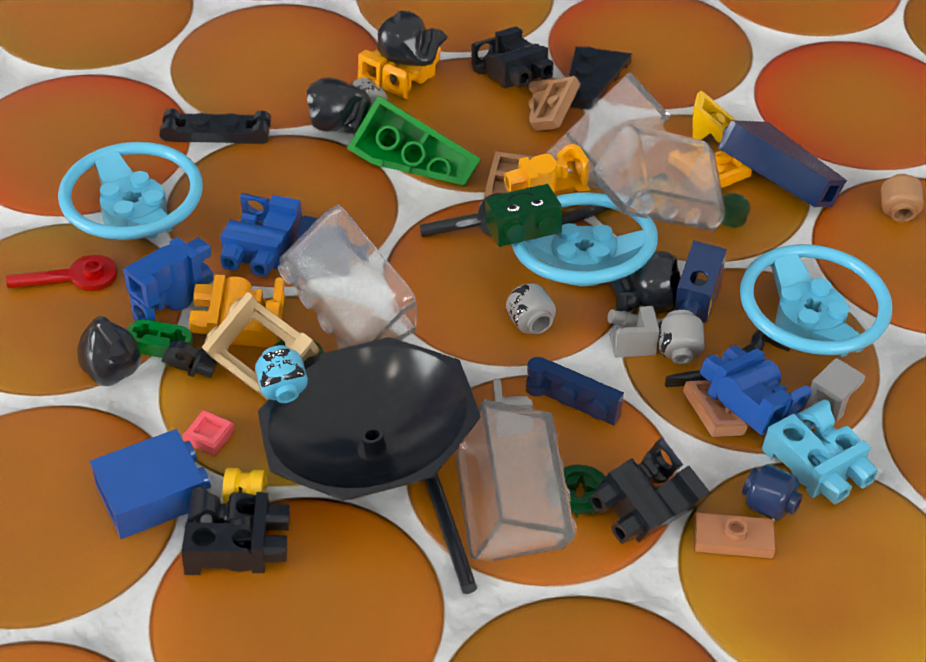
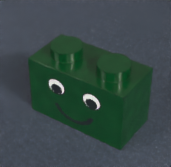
[485,184,562,247]

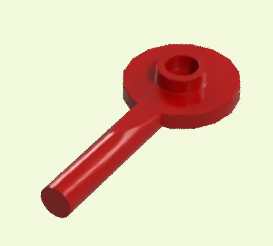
[6,255,117,291]

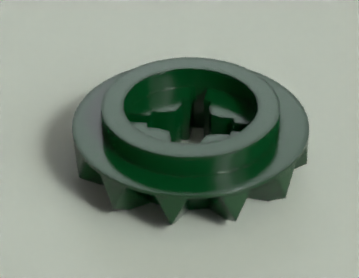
[550,464,606,518]

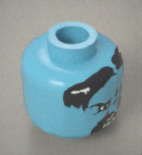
[255,345,308,403]

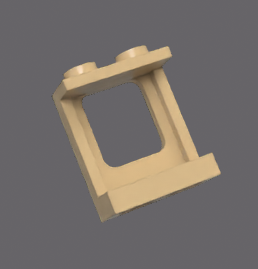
[202,292,320,400]

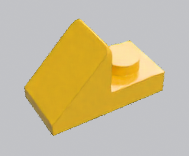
[693,90,737,145]

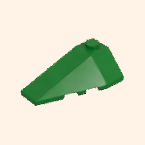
[347,95,482,186]

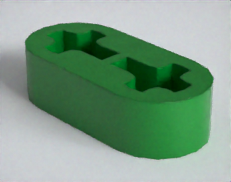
[128,319,194,358]

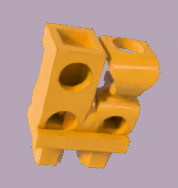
[358,47,441,99]
[504,144,590,210]
[189,274,285,348]

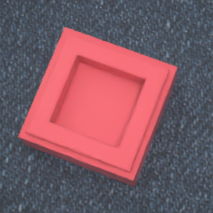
[183,410,235,456]

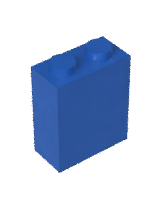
[90,429,211,539]

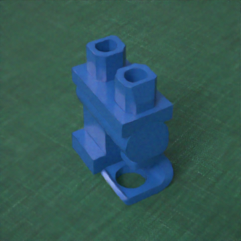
[220,193,302,277]
[123,237,214,321]
[699,345,812,435]

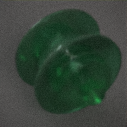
[715,193,750,228]

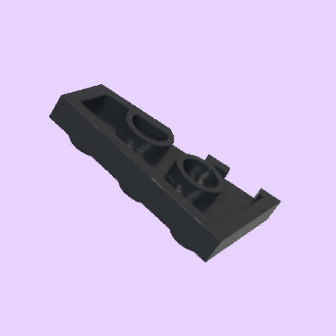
[569,46,632,110]

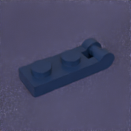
[526,357,624,425]

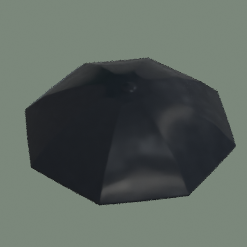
[258,337,481,501]

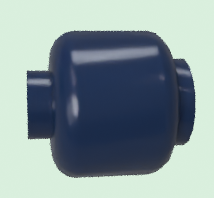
[742,464,803,521]

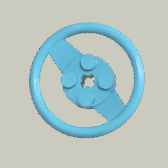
[58,142,203,240]
[512,192,658,286]
[740,244,893,357]

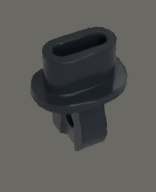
[161,341,218,378]

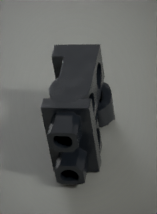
[471,26,553,88]
[589,437,710,544]
[182,487,290,575]

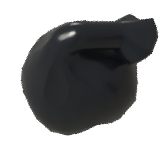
[377,11,448,66]
[307,77,371,135]
[610,251,681,313]
[77,316,141,386]

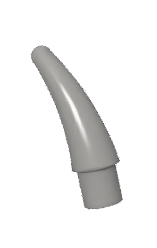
[607,309,663,327]

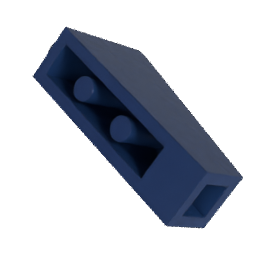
[718,120,847,207]

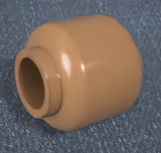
[881,173,924,222]

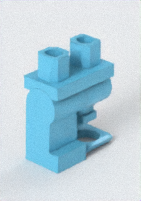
[761,400,878,504]

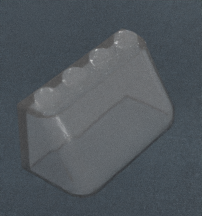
[545,72,671,189]
[590,124,726,231]
[278,205,417,349]
[456,399,576,562]

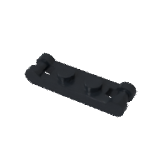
[159,109,272,144]

